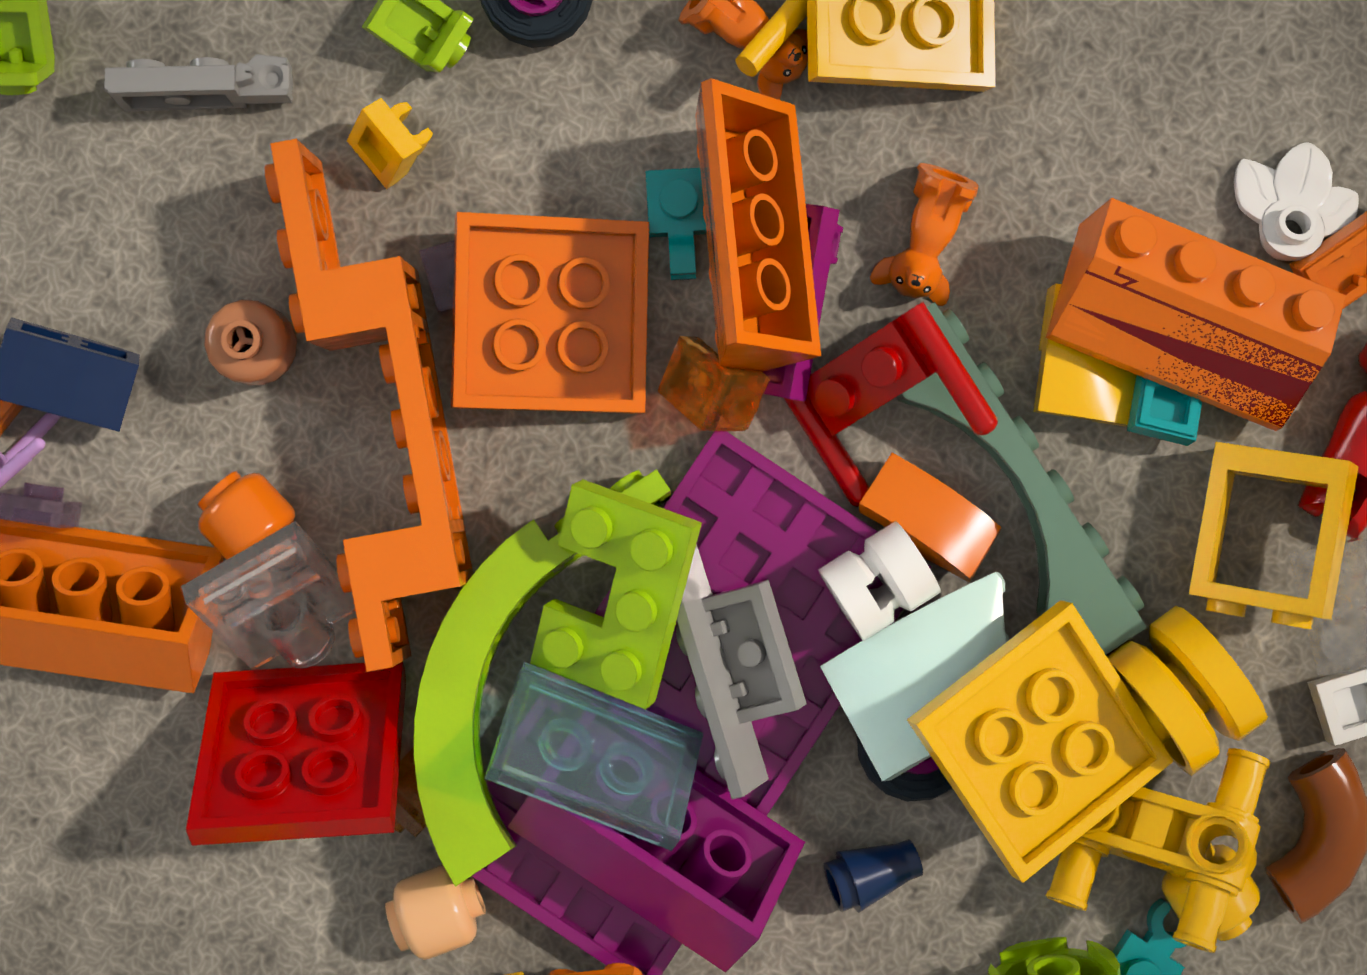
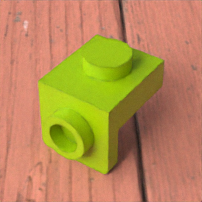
[0,0,55,95]
[362,0,473,73]

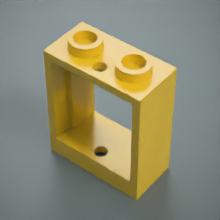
[1189,442,1359,629]

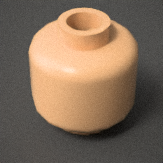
[385,865,486,960]

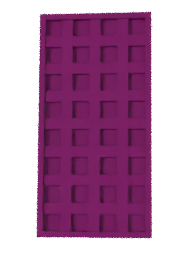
[436,426,931,975]

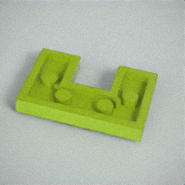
[530,479,702,710]

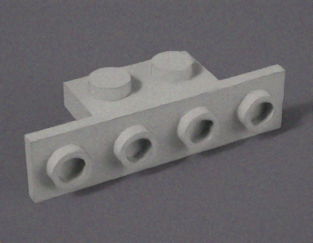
[676,544,807,799]

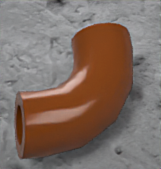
[1265,748,1367,924]

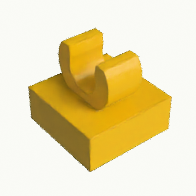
[346,98,433,189]

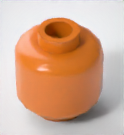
[198,471,295,567]

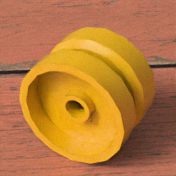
[1107,606,1268,776]

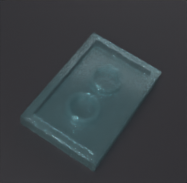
[484,662,703,851]

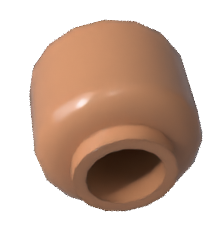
[204,300,297,386]

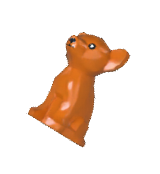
[678,0,808,100]
[870,163,979,306]

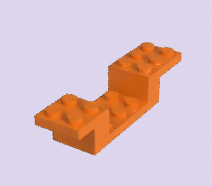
[265,138,473,672]

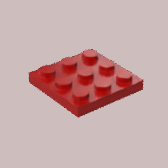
[186,661,406,846]

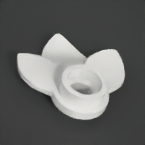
[1234,142,1359,261]

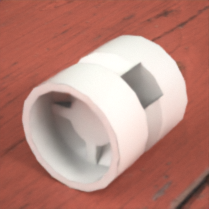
[818,521,941,641]

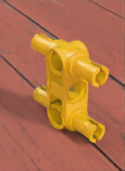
[1046,748,1271,953]

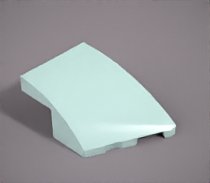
[820,572,1009,781]

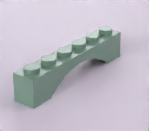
[896,302,1148,655]

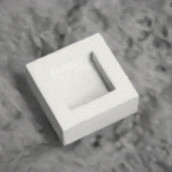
[1307,664,1367,746]

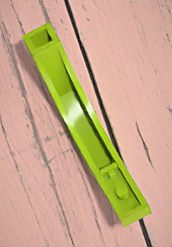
[414,469,671,887]

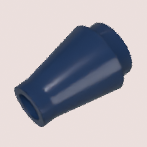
[823,839,923,913]

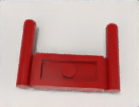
[784,302,998,507]

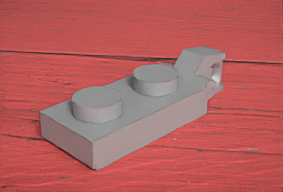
[104,54,293,112]

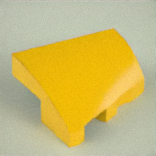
[1033,283,1136,427]

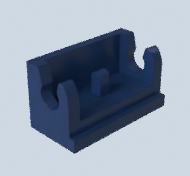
[0,317,140,432]

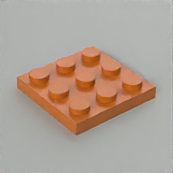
[451,212,649,414]

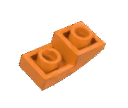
[859,452,1001,582]

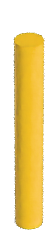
[735,0,807,77]

